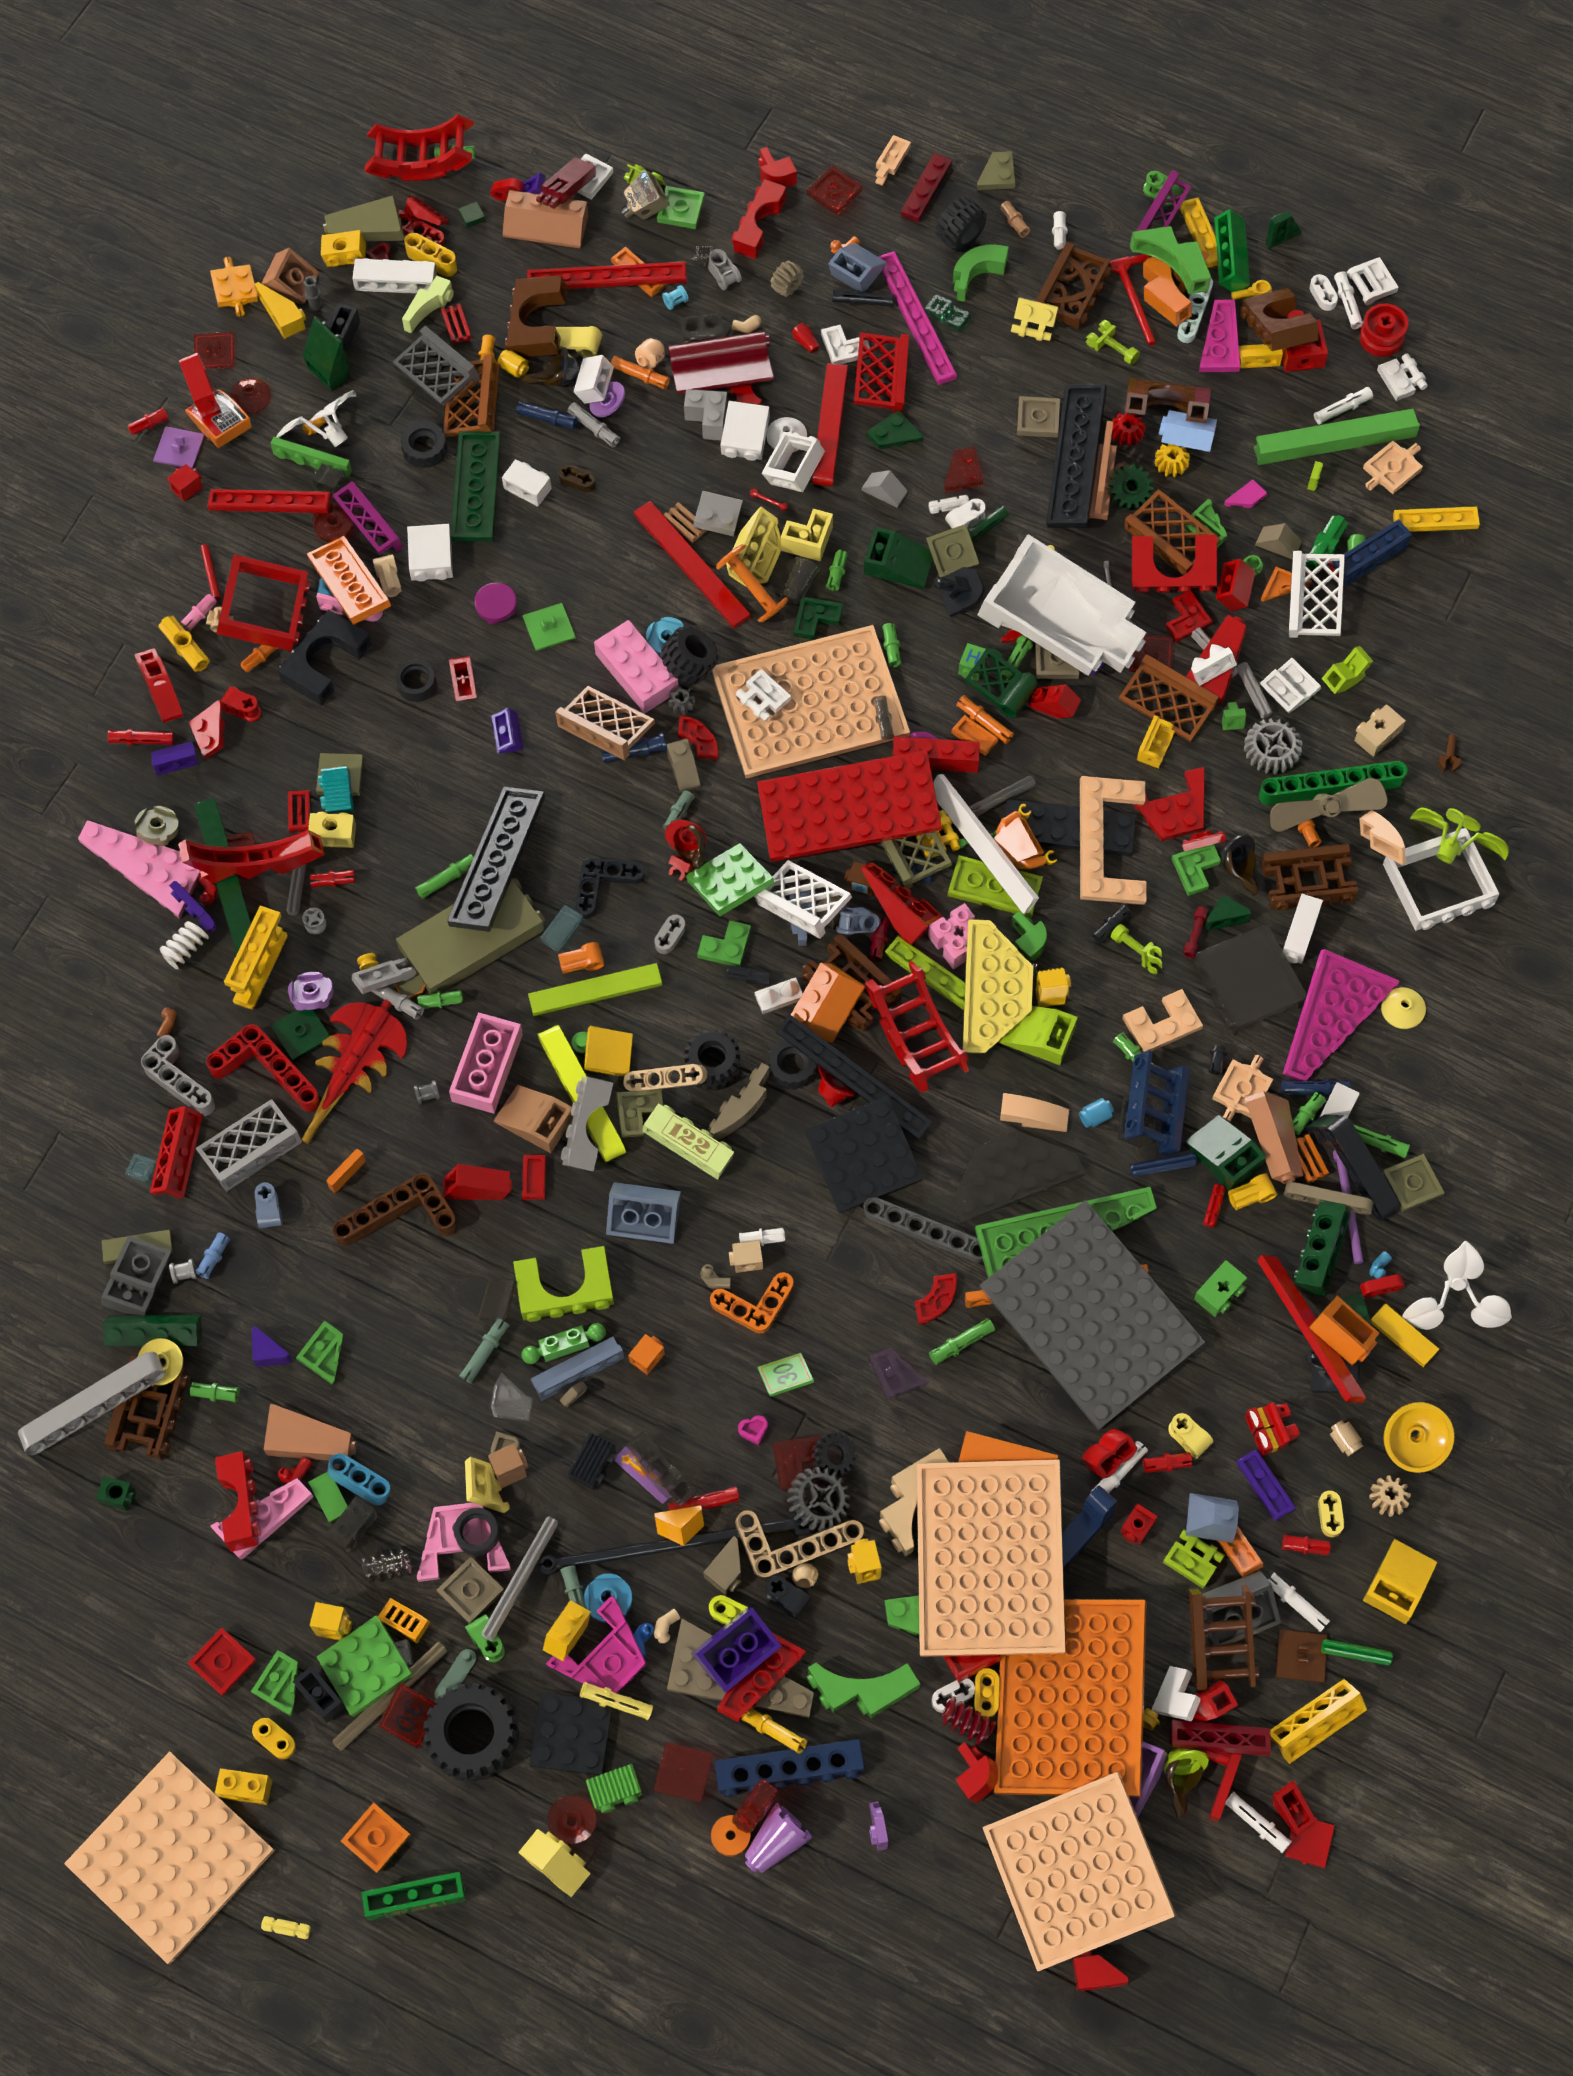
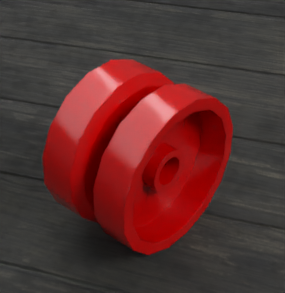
[1359,303,1409,357]

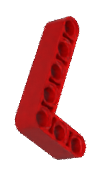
[206,1024,320,1112]

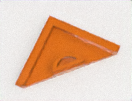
[1261,567,1312,602]

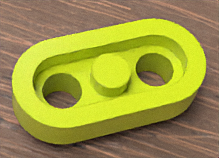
[709,1595,748,1625]

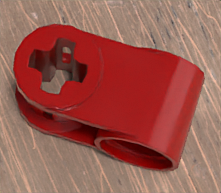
[221,687,262,722]

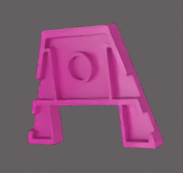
[546,1596,647,1694]

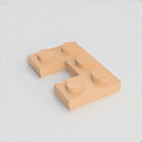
[1122,989,1203,1053]

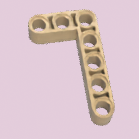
[735,1510,864,1578]

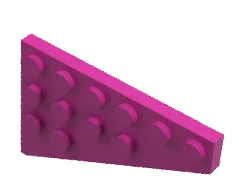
[1283,949,1399,1081]

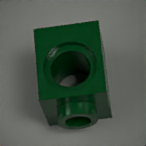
[96,1476,136,1511]

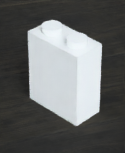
[721,401,770,461]
[407,524,453,581]

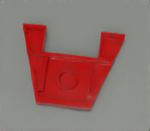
[1133,767,1204,841]

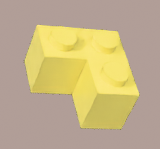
[781,509,833,561]
[518,1829,591,1897]

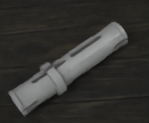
[567,402,620,448]
[371,986,424,1020]

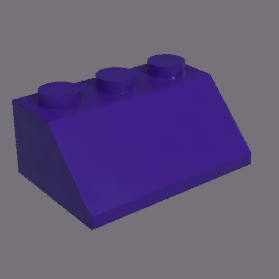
[691,1608,781,1693]

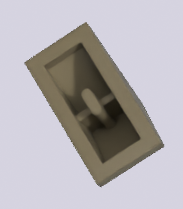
[1255,523,1302,560]

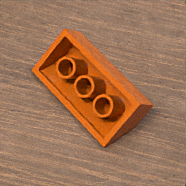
[958,1431,1058,1463]

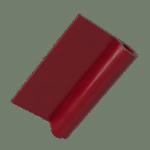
[668,331,774,394]

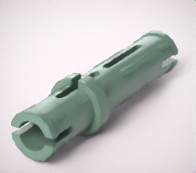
[459,1318,509,1384]

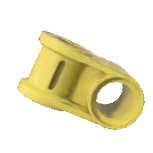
[1168,1413,1213,1459]

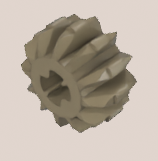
[770,260,804,297]

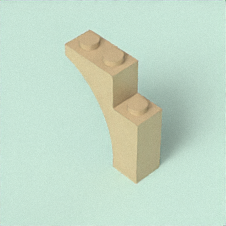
[879,1448,949,1557]

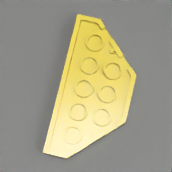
[963,919,1033,1054]

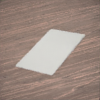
[1320,1082,1359,1117]

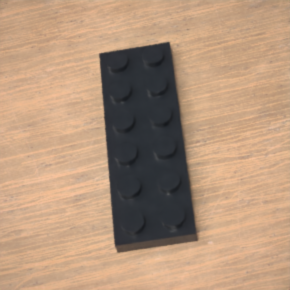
[1005,799,1136,856]

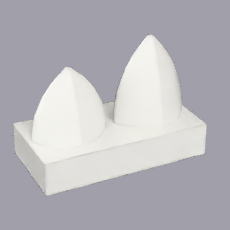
[1191,644,1237,686]
[755,978,803,1014]

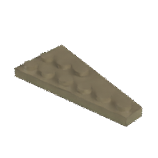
[667,1619,814,1718]

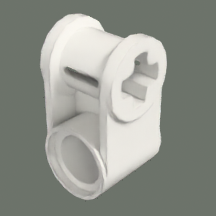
[945,499,985,528]

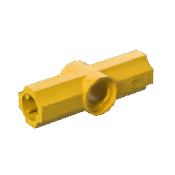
[158,616,210,672]

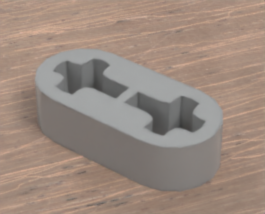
[654,915,685,954]

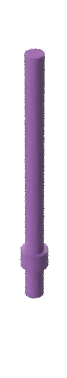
[1333,1151,1363,1264]

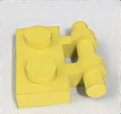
[1011,297,1059,341]

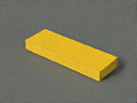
[1371,1304,1439,1367]

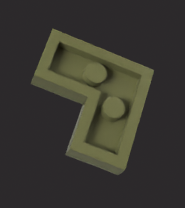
[616,1089,663,1138]

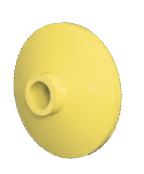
[1381,987,1426,1029]
[137,1338,183,1385]

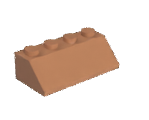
[503,190,588,248]

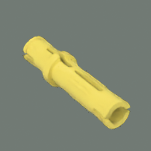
[580,1682,653,1720]

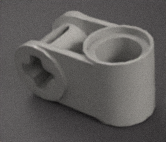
[708,249,742,290]

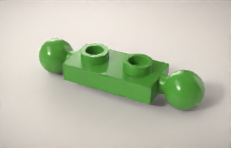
[522,1323,606,1364]

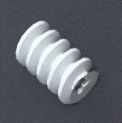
[160,921,209,970]

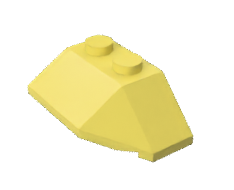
[726,507,781,587]

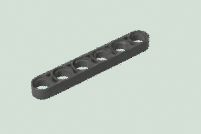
[864,1197,984,1263]

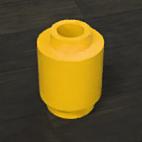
[498,350,529,378]

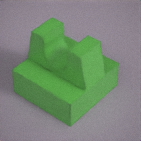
[1222,702,1246,730]

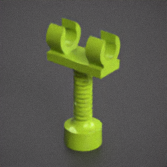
[1085,320,1140,365]
[1111,924,1162,974]

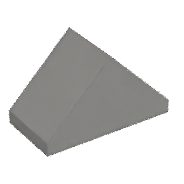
[862,470,908,508]

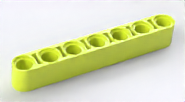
[538,1025,626,1163]

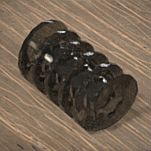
[361,1547,413,1585]

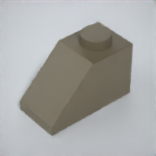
[667,739,701,792]
[703,1536,742,1595]

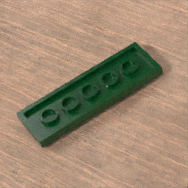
[451,431,501,542]

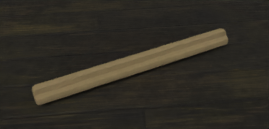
[333,1642,447,1751]

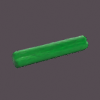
[1321,1639,1393,1665]

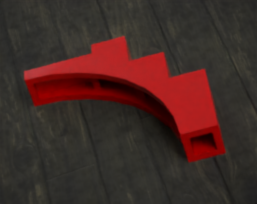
[178,830,325,883]

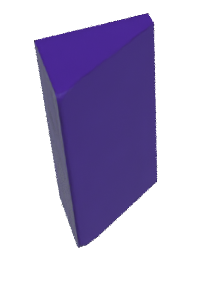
[491,708,523,754]

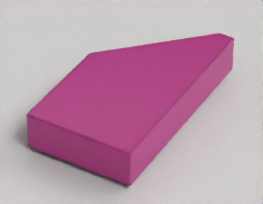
[1224,480,1267,508]

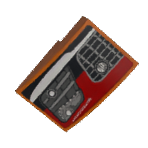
[185,389,252,448]

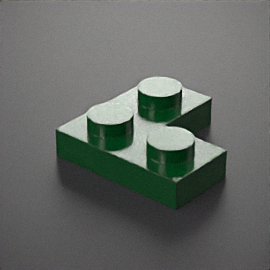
[793,597,843,640]

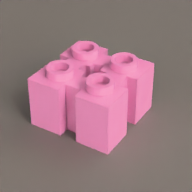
[928,903,975,969]

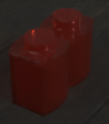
[732,1780,778,1833]

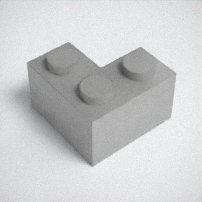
[684,389,727,440]

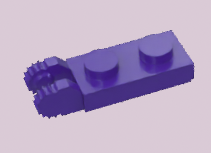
[169,881,217,933]

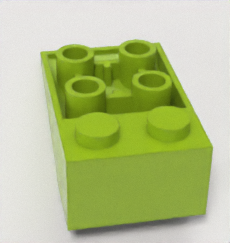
[998,1006,1078,1065]

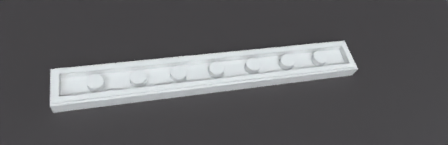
[933,774,1039,914]

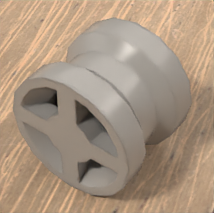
[302,908,327,935]

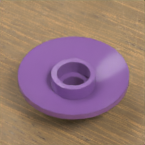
[590,382,625,417]

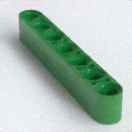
[1259,761,1408,805]

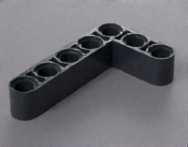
[1305,1114,1400,1221]

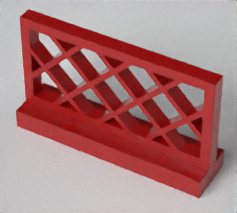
[854,332,909,413]

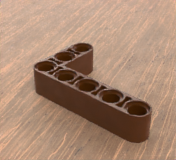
[332,1173,457,1246]

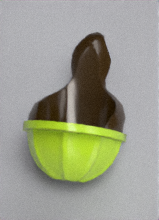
[1163,1748,1209,1818]

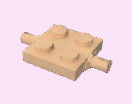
[1363,441,1423,494]
[1212,1055,1273,1123]

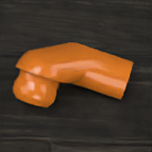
[830,236,860,254]

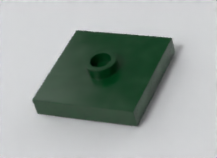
[270,1009,330,1062]

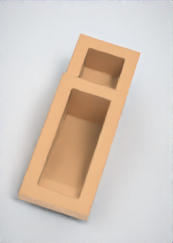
[1360,810,1406,865]
[1000,1093,1069,1132]

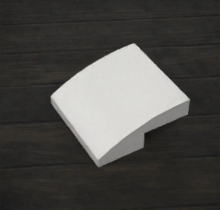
[1260,658,1321,713]

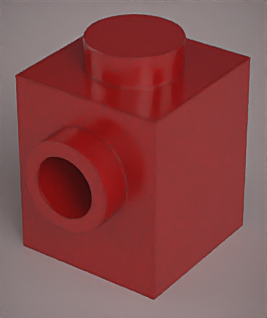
[167,464,203,502]

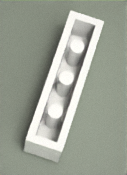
[352,258,437,293]

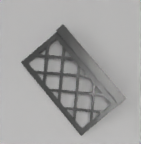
[393,326,481,406]

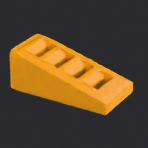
[378,1598,430,1643]

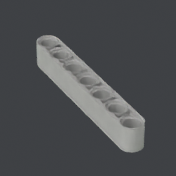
[18,1352,165,1455]

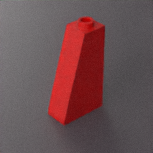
[1186,615,1247,705]

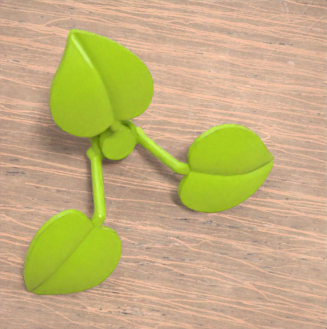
[1410,808,1509,864]

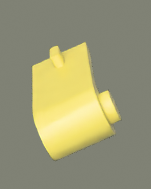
[556,326,603,358]

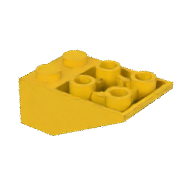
[1363,1539,1437,1624]

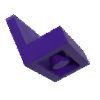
[151,741,199,776]

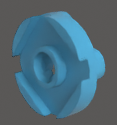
[584,1574,632,1623]

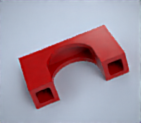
[1132,535,1217,593]

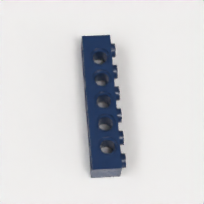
[715,1739,864,1797]

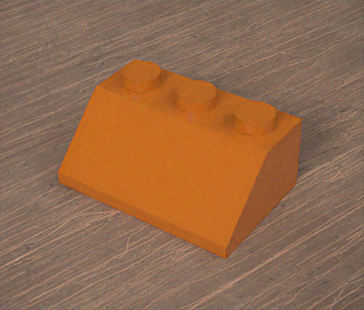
[791,963,866,1043]

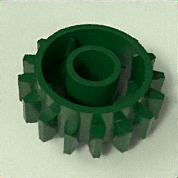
[1107,463,1154,510]

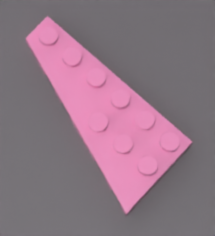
[78,820,201,919]

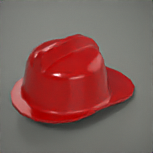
[818,1065,855,1107]

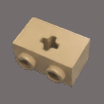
[1354,704,1406,757]

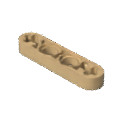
[623,1064,707,1091]

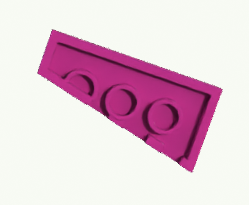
[1199,300,1240,372]

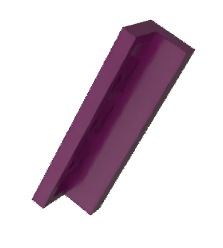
[1136,170,1192,231]
[332,481,403,555]

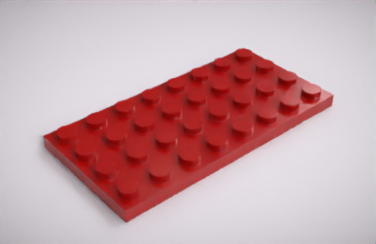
[757,750,942,862]

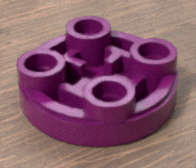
[474,583,517,625]

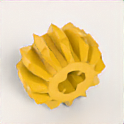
[1155,444,1190,478]

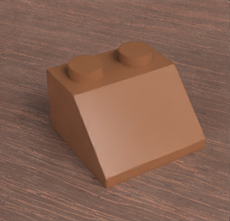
[261,248,319,304]

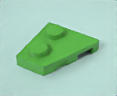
[296,1321,343,1385]
[884,1595,920,1635]
[251,1650,299,1716]

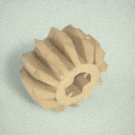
[1369,1475,1411,1517]

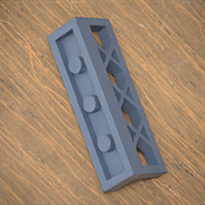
[531,1337,624,1401]

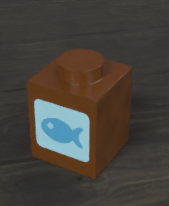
[844,861,874,896]

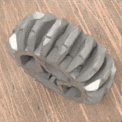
[1244,718,1302,774]

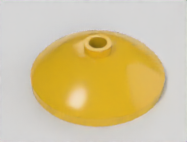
[1384,1402,1454,1473]

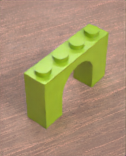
[513,1246,614,1322]

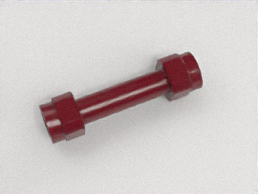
[1183,907,1210,959]

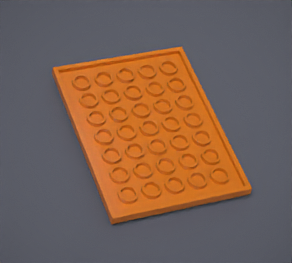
[994,1599,1147,1798]

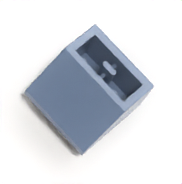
[828,243,887,292]

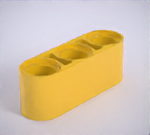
[404,233,457,277]

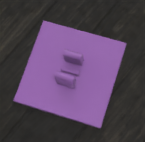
[153,426,205,469]

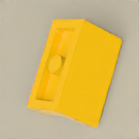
[1239,344,1283,368]

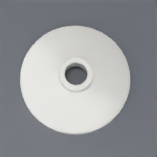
[766,417,807,453]

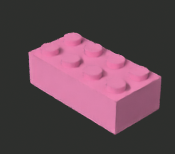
[594,620,679,714]
[449,1012,523,1114]

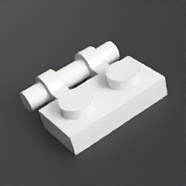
[1377,353,1428,401]
[735,669,791,722]

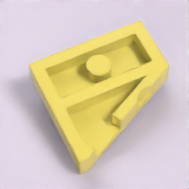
[465,1457,510,1513]

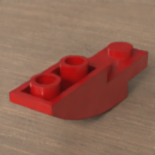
[134,648,183,723]

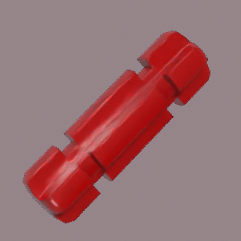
[1203,1184,1226,1228]

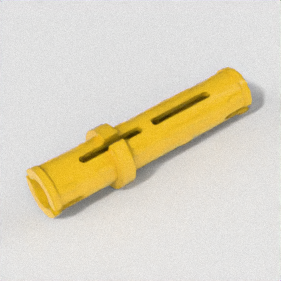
[741,1709,807,1754]

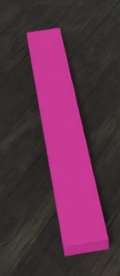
[878,251,957,385]

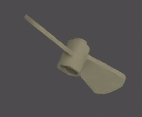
[1270,778,1387,832]

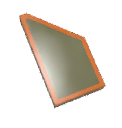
[394,972,426,1000]

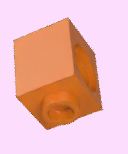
[628,1334,665,1375]

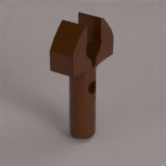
[1437,735,1461,774]

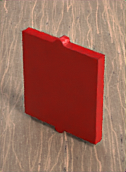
[1284,1817,1334,1868]

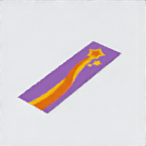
[615,1444,677,1504]

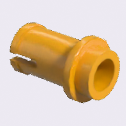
[302,417,327,435]

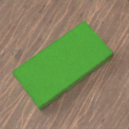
[308,1472,351,1524]

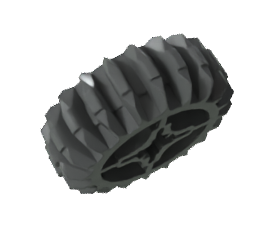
[787,1467,851,1531]

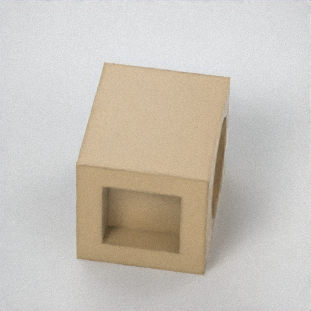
[729,1240,763,1273]

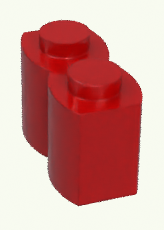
[1081,1429,1138,1479]

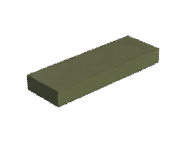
[102,1230,173,1264]

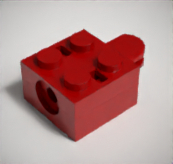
[1282,310,1328,372]

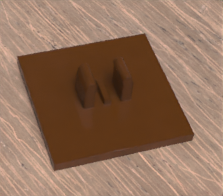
[1276,1629,1327,1683]

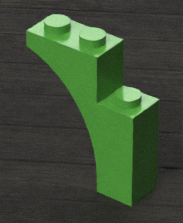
[1130,226,1211,294]
[806,1663,920,1719]

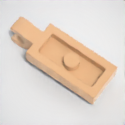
[875,135,911,186]

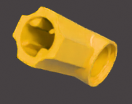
[1228,1174,1277,1210]

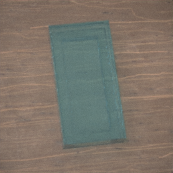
[540,905,583,952]

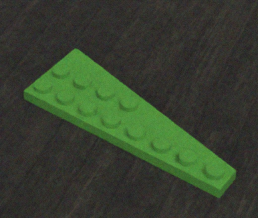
[975,1187,1156,1278]

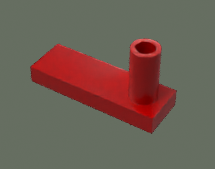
[1200,1750,1242,1822]

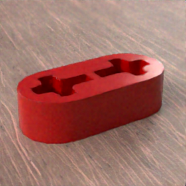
[490,178,525,201]
[1360,1274,1405,1298]

